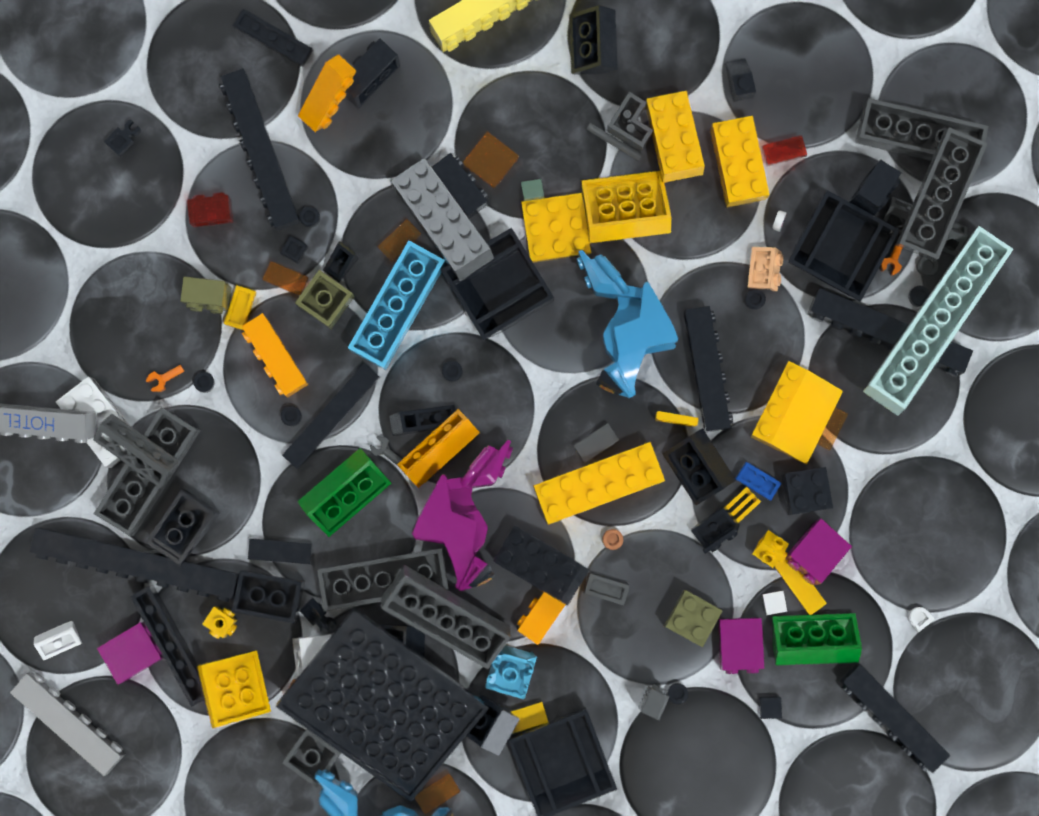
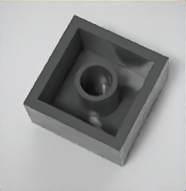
[282,729,341,788]

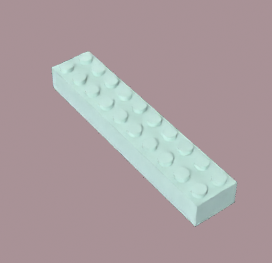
[863,226,1013,416]

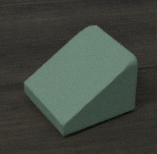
[521,179,544,201]

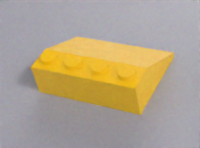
[581,171,672,243]
[751,361,843,465]

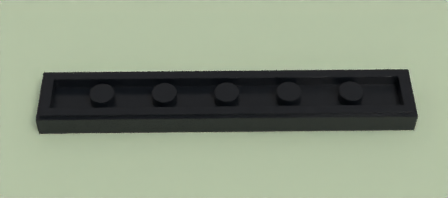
[282,363,380,469]

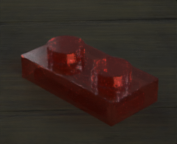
[762,135,807,166]

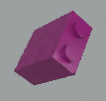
[785,519,852,585]
[718,618,764,674]
[97,622,164,684]

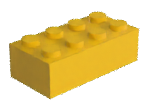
[646,91,705,183]
[710,116,770,208]

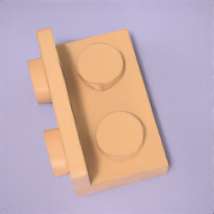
[748,247,783,291]

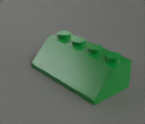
[297,448,392,537]
[772,613,862,665]

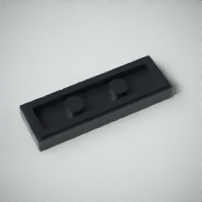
[248,539,312,564]

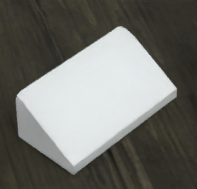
[34,621,82,661]

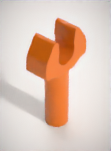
[880,244,903,276]
[146,365,185,392]

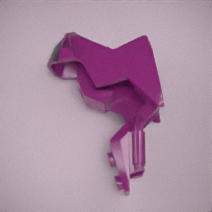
[413,440,513,591]

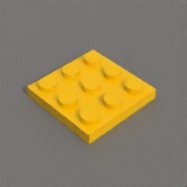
[521,193,591,263]
[198,651,271,728]

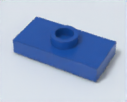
[735,462,782,501]

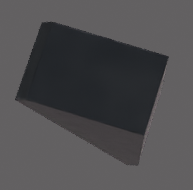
[323,241,359,283]

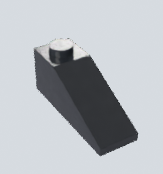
[389,405,456,436]

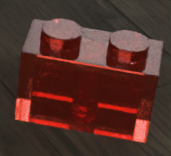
[187,193,234,227]

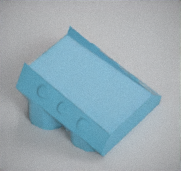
[485,645,537,699]

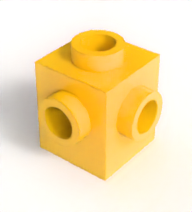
[752,530,789,568]
[202,606,237,639]

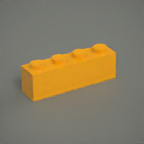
[298,54,356,132]
[242,313,309,397]
[397,409,480,488]
[516,591,565,645]

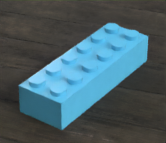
[348,241,446,370]

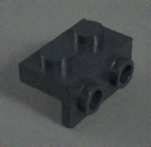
[691,505,740,554]

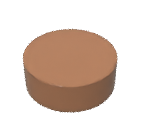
[602,529,623,550]

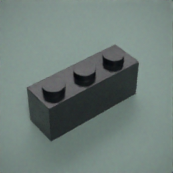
[432,153,489,219]

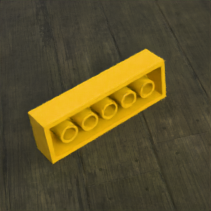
[533,442,665,525]

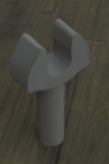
[370,436,402,466]

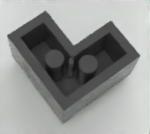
[606,92,653,153]

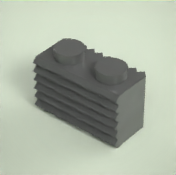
[638,684,669,720]

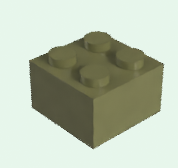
[295,270,355,330]
[181,277,232,314]
[664,590,722,648]

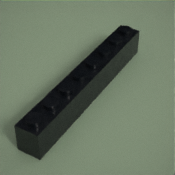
[219,68,300,231]
[807,288,973,377]

